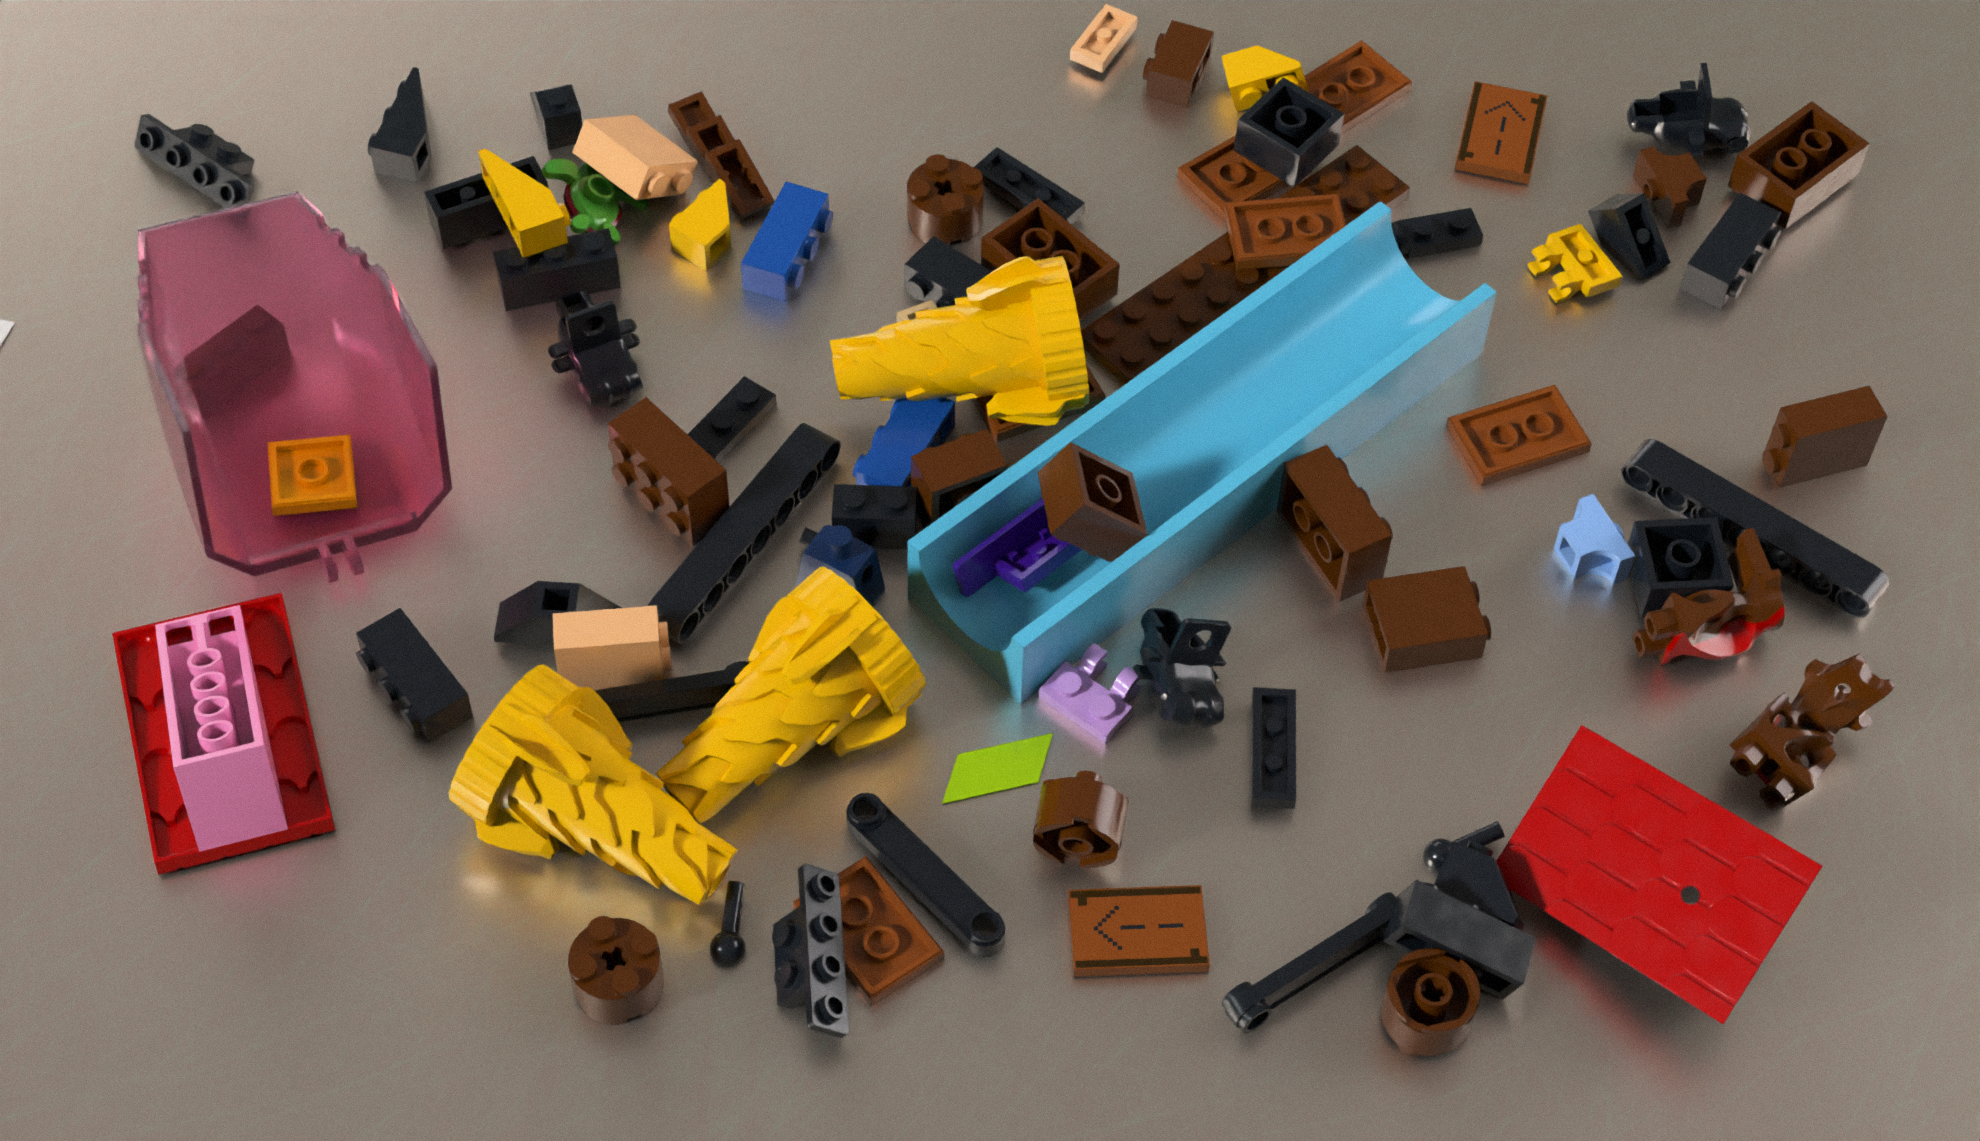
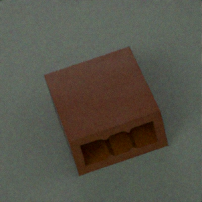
[1762,386,1888,488]
[1363,566,1491,673]

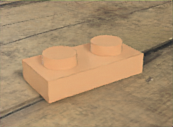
[1070,4,1138,73]

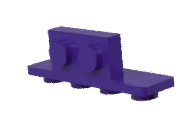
[953,498,1083,597]

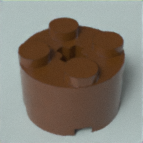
[907,154,984,246]
[1033,771,1129,868]
[568,916,664,1025]
[1381,948,1480,1056]

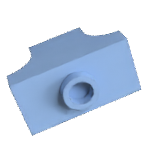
[1554,494,1635,585]

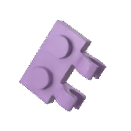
[1039,643,1141,745]

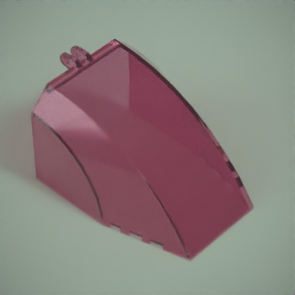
[138,191,452,583]

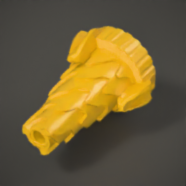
[830,256,1089,426]
[655,566,926,824]
[449,664,738,905]

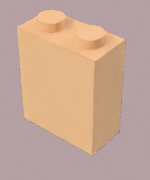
[572,115,698,200]
[553,605,672,691]

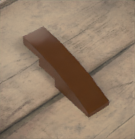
[667,91,775,219]

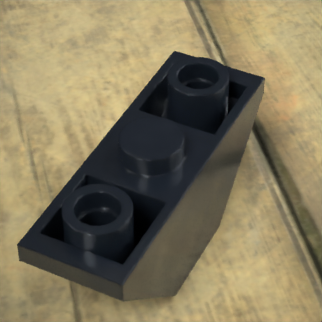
[494,581,622,646]

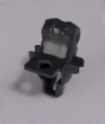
[1627,63,1751,157]
[548,290,643,407]
[1132,608,1231,729]

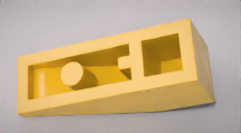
[478,148,571,258]

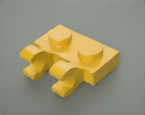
[1527,223,1623,303]

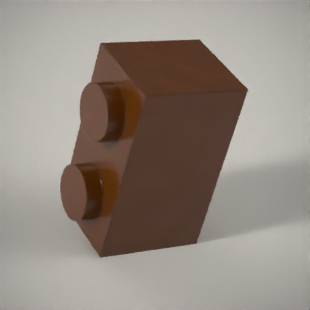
[1143,20,1214,108]

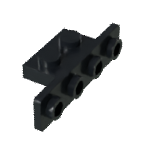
[134,114,255,217]
[772,863,849,1038]

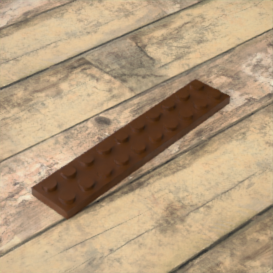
[1081,145,1410,385]

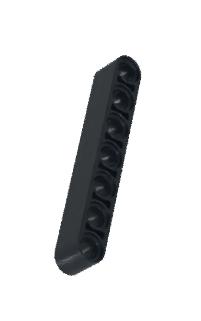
[648,423,841,644]
[1621,439,1889,618]

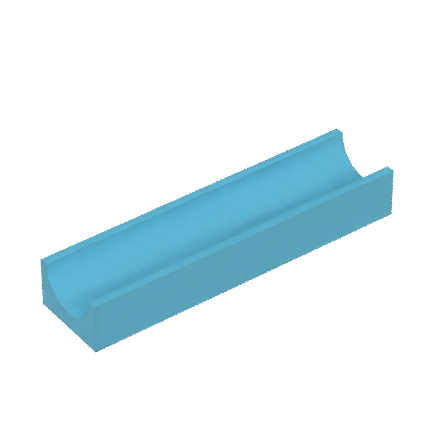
[907,201,1497,704]

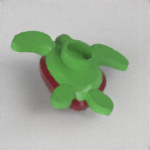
[542,158,648,246]

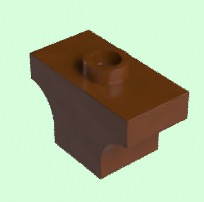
[1633,146,1707,229]

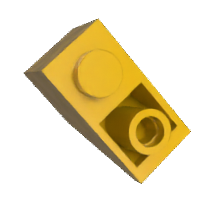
[1222,45,1308,112]
[669,179,732,272]

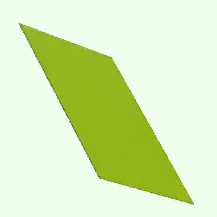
[942,733,1053,804]

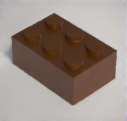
[1728,101,1870,229]
[981,198,1120,322]
[608,397,730,546]
[1276,445,1393,601]

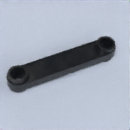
[595,661,749,723]
[846,793,1006,957]
[1221,892,1396,1034]

